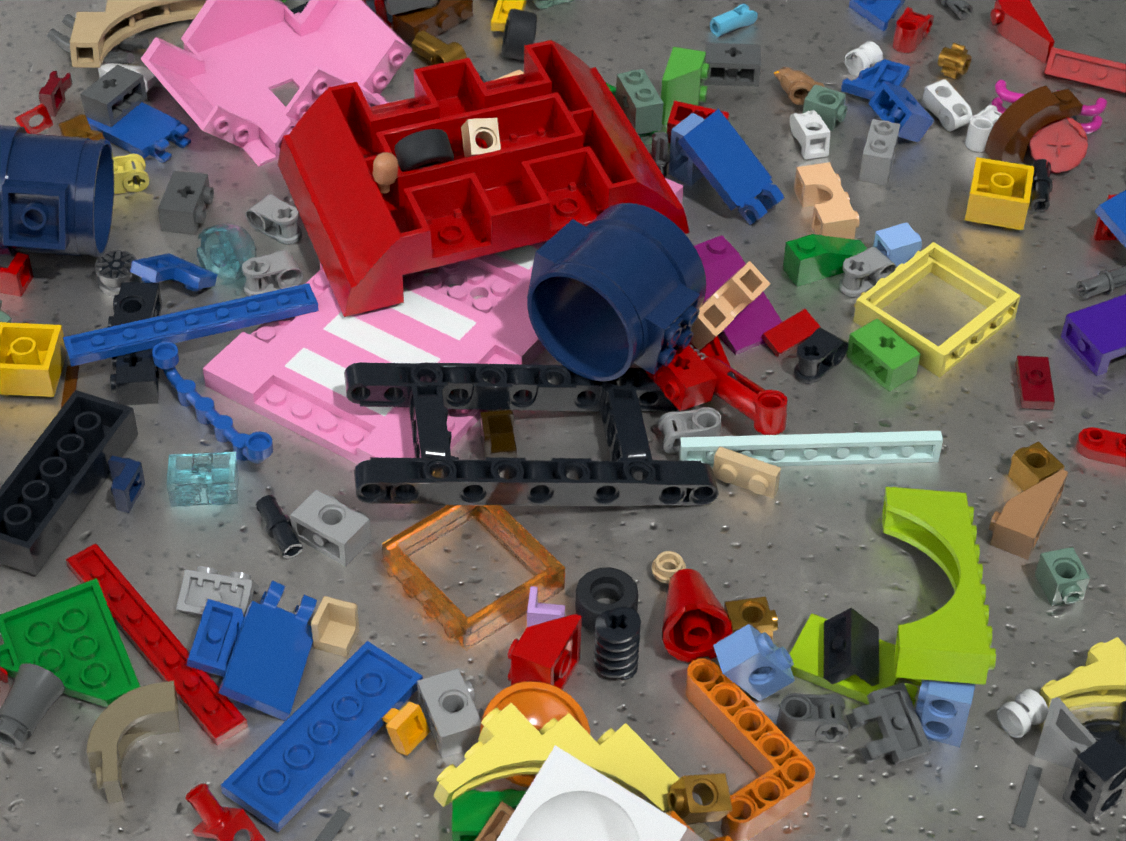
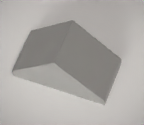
[1034,697,1097,769]

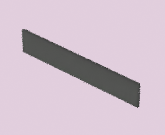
[1012,764,1043,828]
[315,808,351,841]

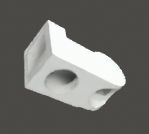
[920,79,972,131]
[790,110,831,160]

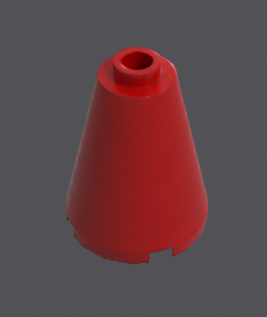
[662,569,733,663]

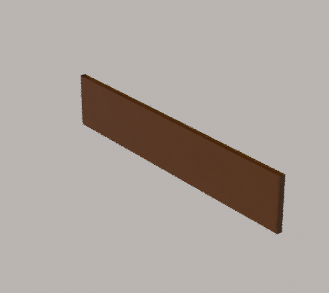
[61,365,79,408]

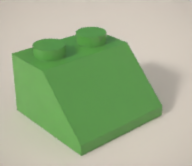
[661,47,710,125]

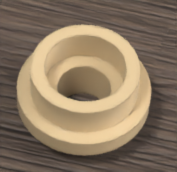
[652,551,686,584]

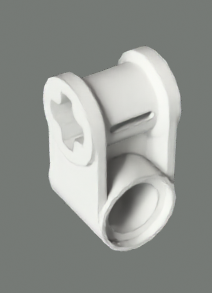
[965,105,1002,152]

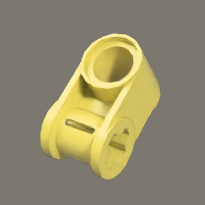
[113,154,150,194]

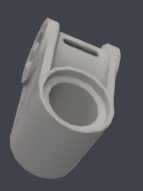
[246,194,302,244]
[839,247,897,297]
[242,250,303,296]
[657,407,721,455]

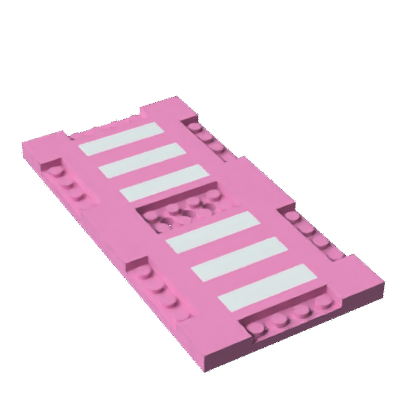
[203,178,683,464]

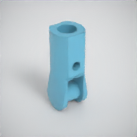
[710,3,758,37]

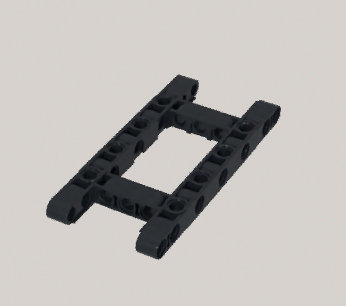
[344,362,719,506]

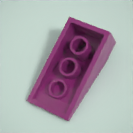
[694,235,782,355]

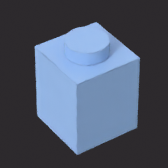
[873,222,922,267]

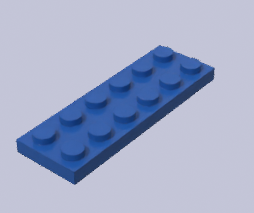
[221,641,423,832]

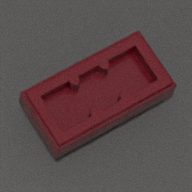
[1015,356,1055,410]

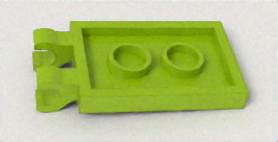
[790,613,922,706]

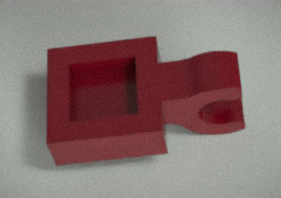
[39,71,72,117]

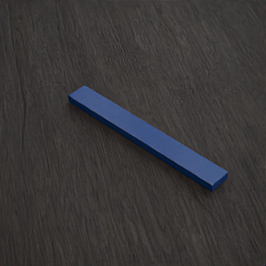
[63,283,319,367]

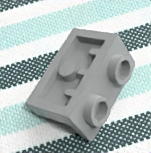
[176,566,259,617]

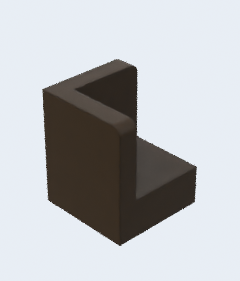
[480,410,517,460]

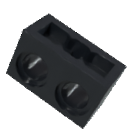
[1062,734,1126,824]

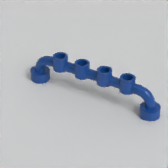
[152,342,273,464]

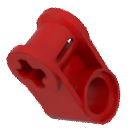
[892,7,934,53]

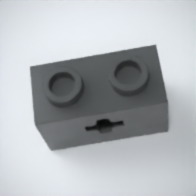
[704,43,761,87]
[81,65,147,127]
[158,171,214,235]

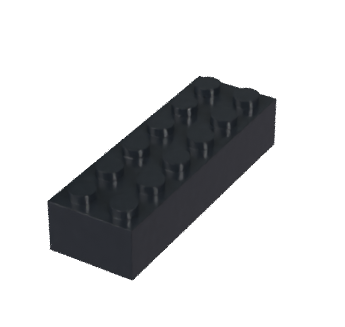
[0,390,138,575]

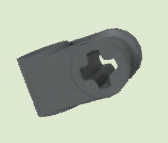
[776,693,849,743]

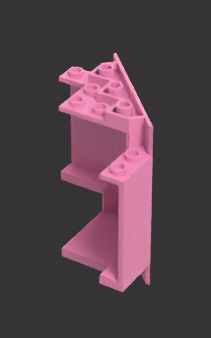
[141,0,412,166]

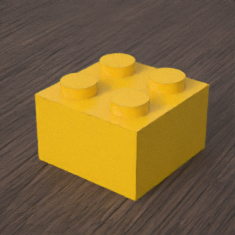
[965,157,1034,230]
[0,322,67,397]

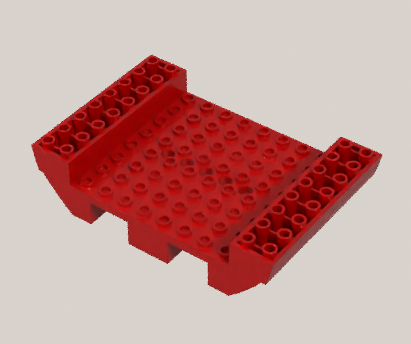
[278,40,690,317]

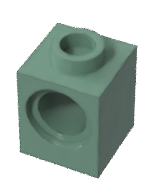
[803,84,848,131]
[1035,547,1090,606]

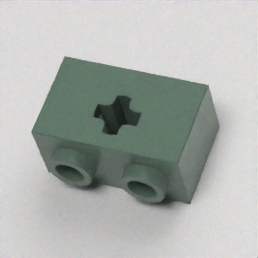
[615,69,663,134]

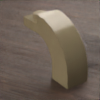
[87,681,180,803]

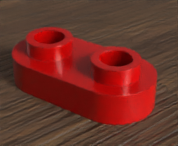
[1076,427,1126,467]

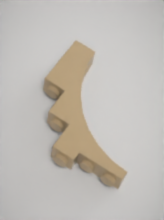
[70,0,207,68]

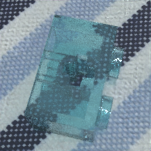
[167,452,239,507]

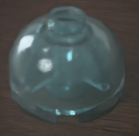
[197,222,257,285]

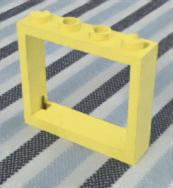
[853,242,1021,378]

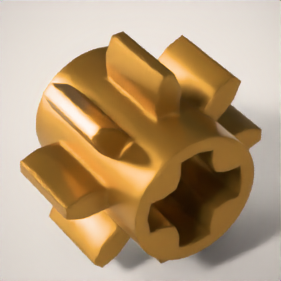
[938,43,972,79]

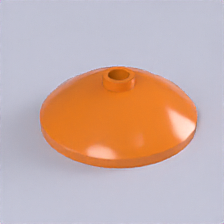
[480,682,591,788]

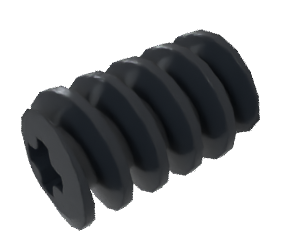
[593,607,641,680]

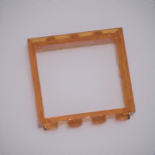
[381,504,565,651]

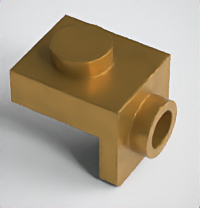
[59,114,104,141]

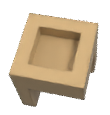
[311,596,360,657]

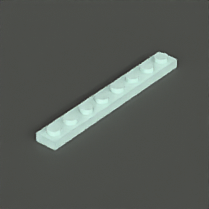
[679,431,943,468]

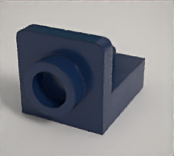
[108,456,145,513]

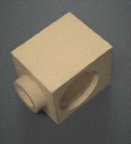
[461,118,501,158]

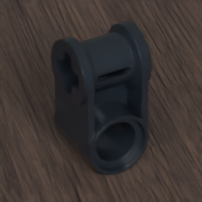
[794,328,848,384]

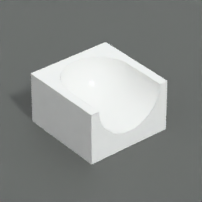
[496,745,705,841]

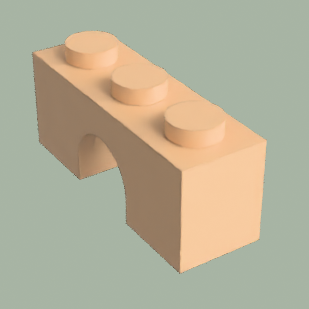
[794,162,860,239]
[691,261,771,350]

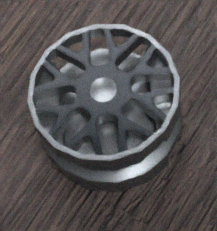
[95,250,141,296]

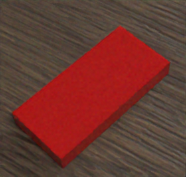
[761,309,821,357]

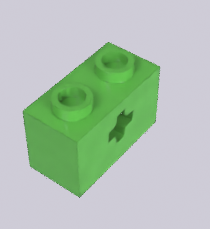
[846,319,921,392]

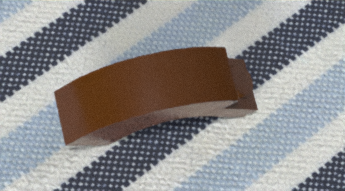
[985,86,1083,164]

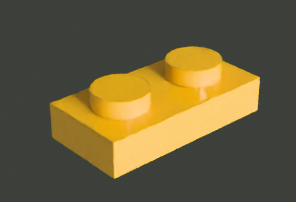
[491,0,526,33]

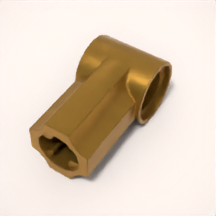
[412,30,467,65]

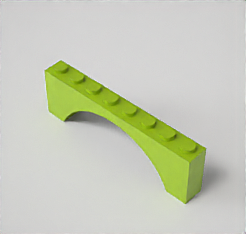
[882,487,996,685]

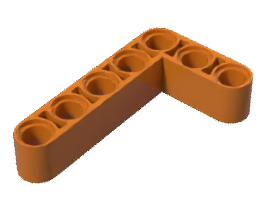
[685,658,815,841]

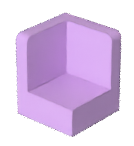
[527,586,565,627]

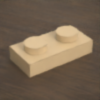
[713,446,781,499]

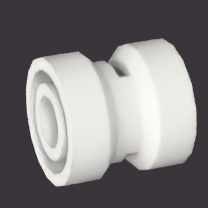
[845,41,883,77]
[997,689,1049,738]

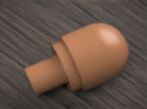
[373,152,398,193]

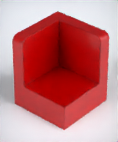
[0,253,34,297]

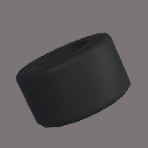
[502,9,537,61]
[395,129,454,172]
[575,567,639,633]

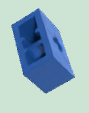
[868,81,935,143]

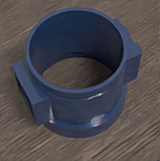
[0,125,114,258]
[527,203,706,381]

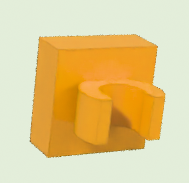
[382,701,430,756]

